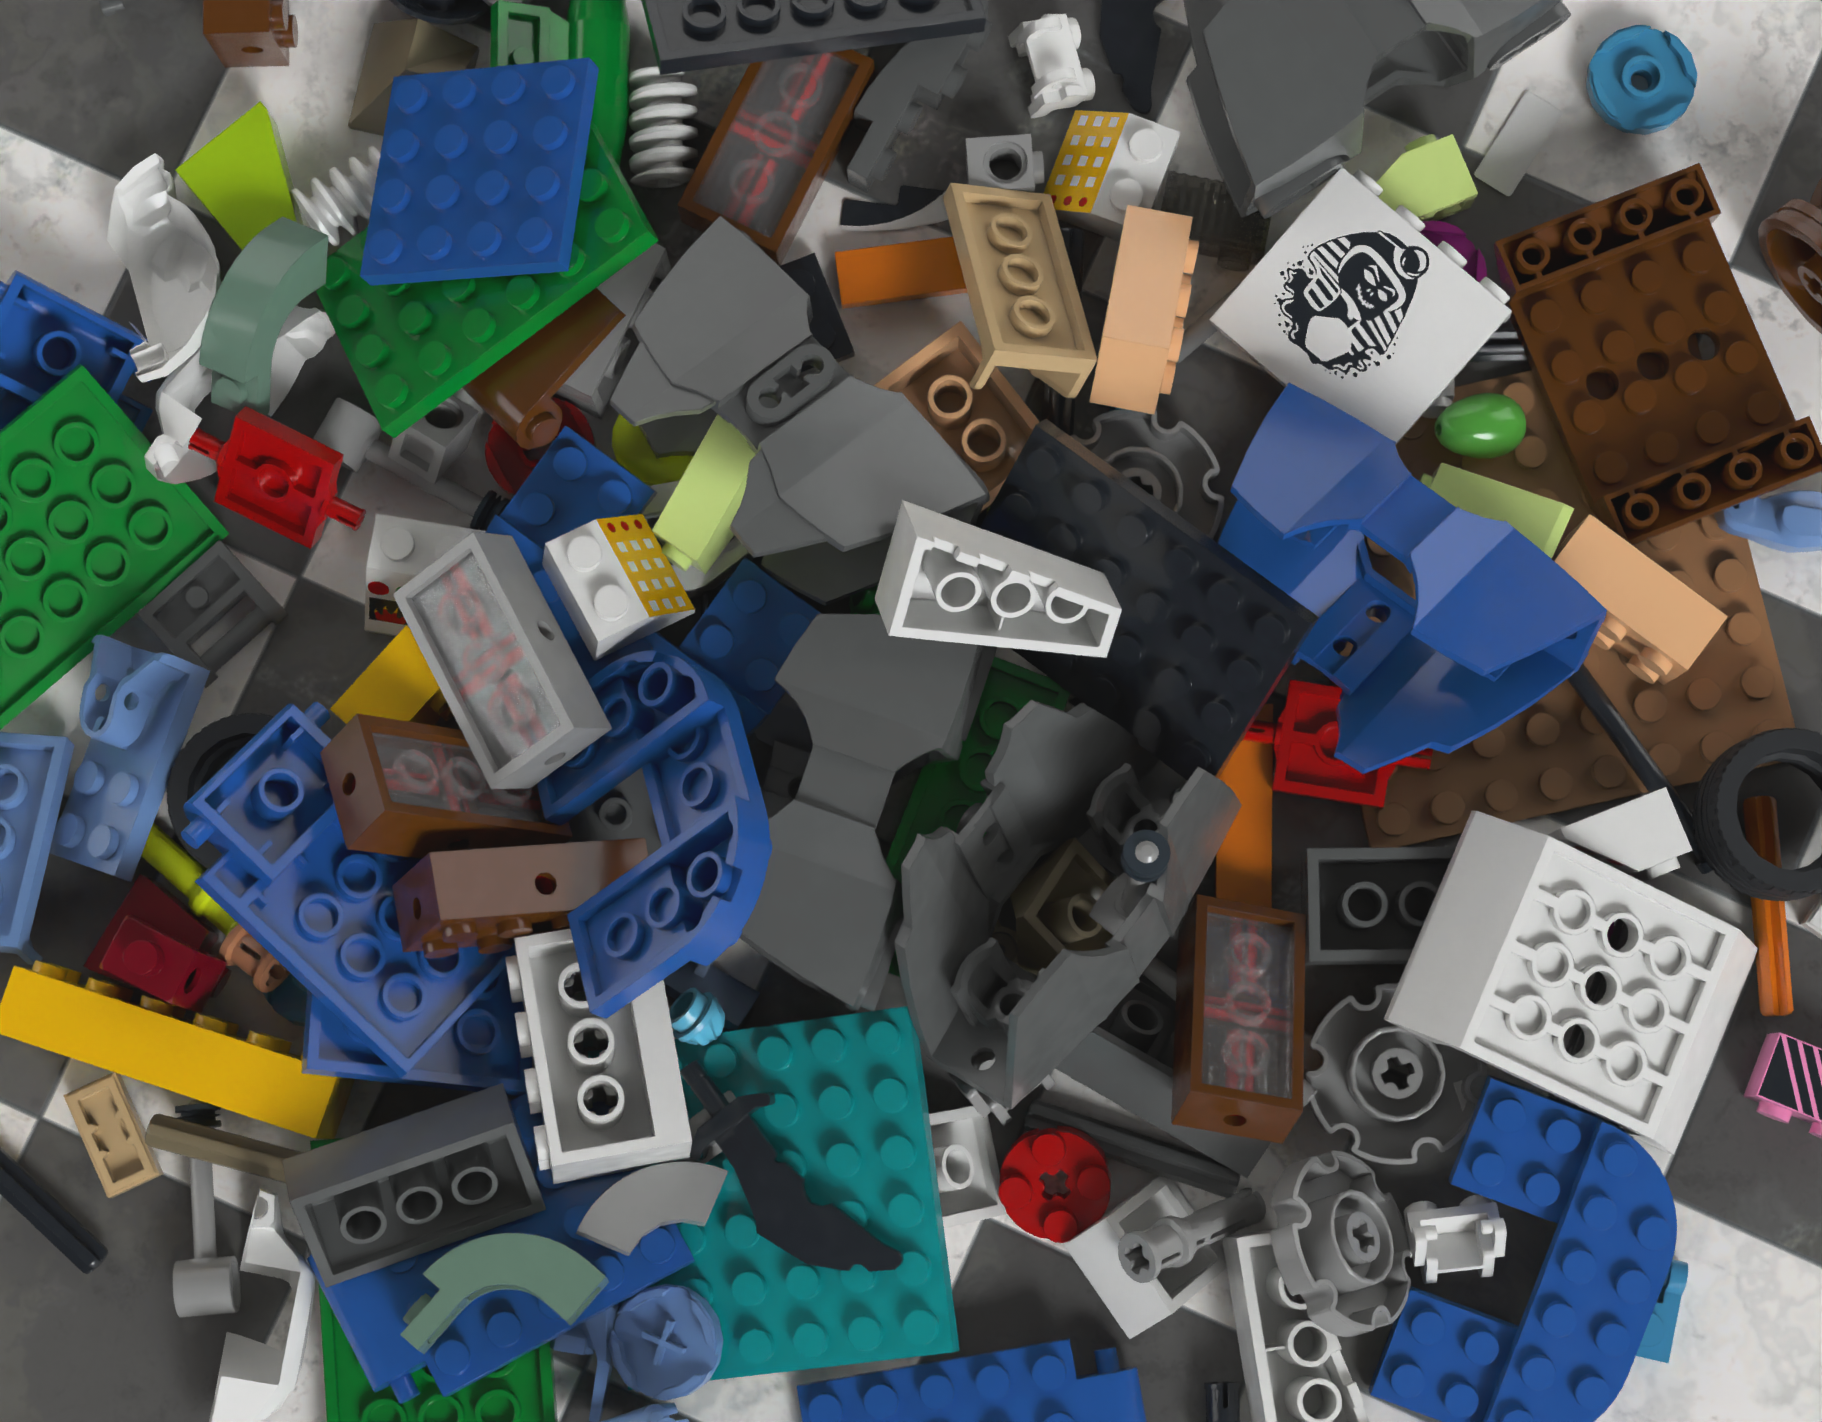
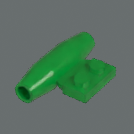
[490,0,630,168]

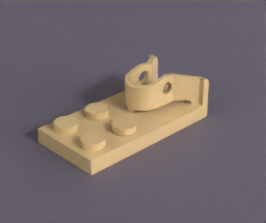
[943,183,1098,398]

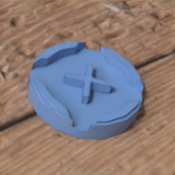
[609,1283,723,1401]

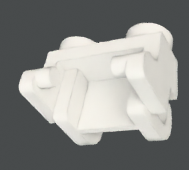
[1008,13,1095,118]
[1404,1195,1507,1284]

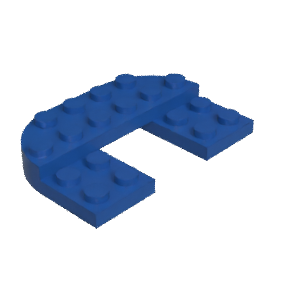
[485,425,822,737]
[537,651,772,1019]
[1368,1075,1677,1422]

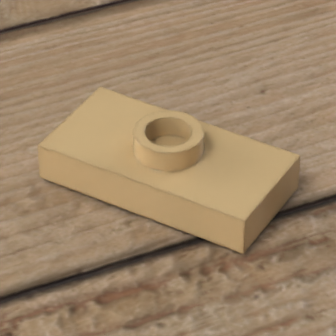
[63,1072,164,1198]

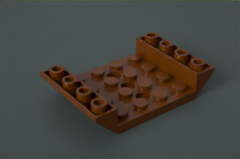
[1493,163,1822,545]

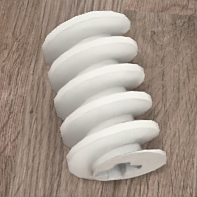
[629,66,698,188]
[291,146,381,246]

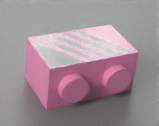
[1744,1032,1822,1139]

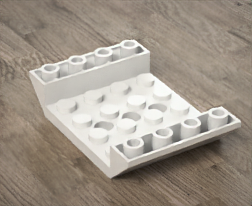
[1384,810,1758,1155]

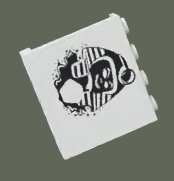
[1209,167,1512,444]

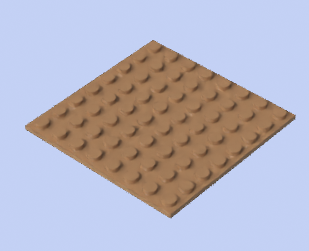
[1329,335,1796,848]

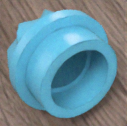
[669,987,725,1046]

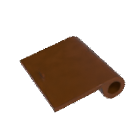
[462,287,626,449]

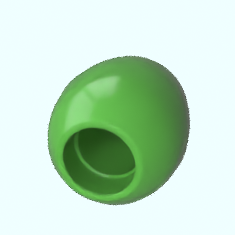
[1434,393,1526,459]

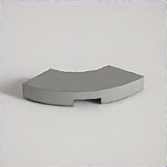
[576,1161,728,1256]

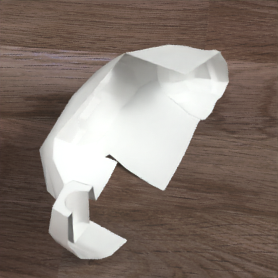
[107,153,222,383]
[144,306,336,484]
[209,1187,315,1422]

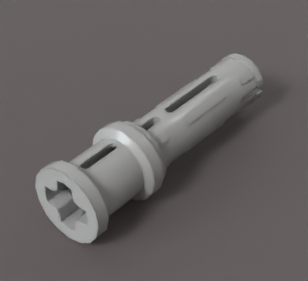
[1118,1188,1266,1283]

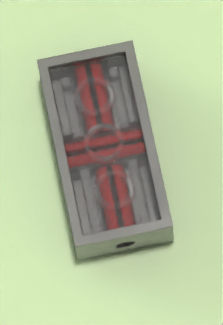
[392,532,612,789]

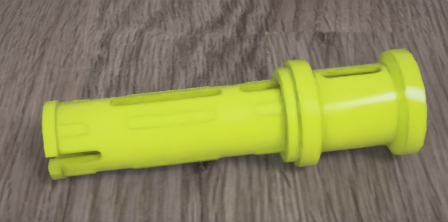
[141,823,239,938]

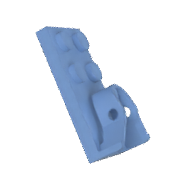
[49,635,210,882]
[0,732,75,965]

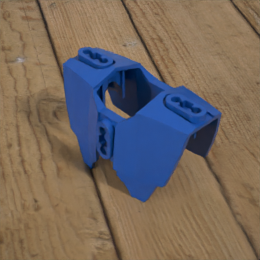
[1218,383,1607,774]

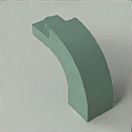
[199,217,329,415]
[400,1233,609,1354]

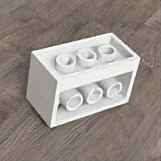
[505,929,692,1184]

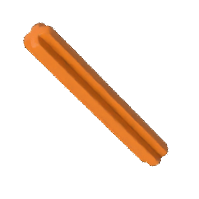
[1743,796,1794,1017]

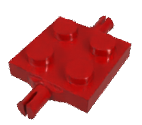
[188,406,366,549]
[1242,679,1433,809]

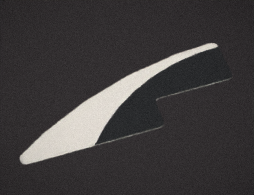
[840,185,948,232]

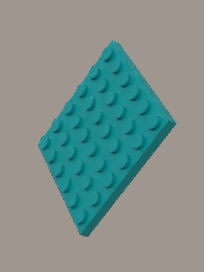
[588,1006,960,1390]

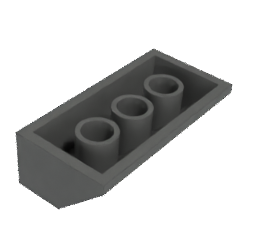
[1055,974,1306,1178]
[282,1083,546,1288]

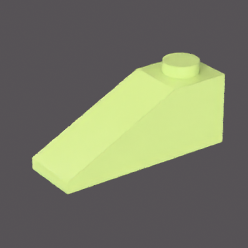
[1376,134,1478,221]

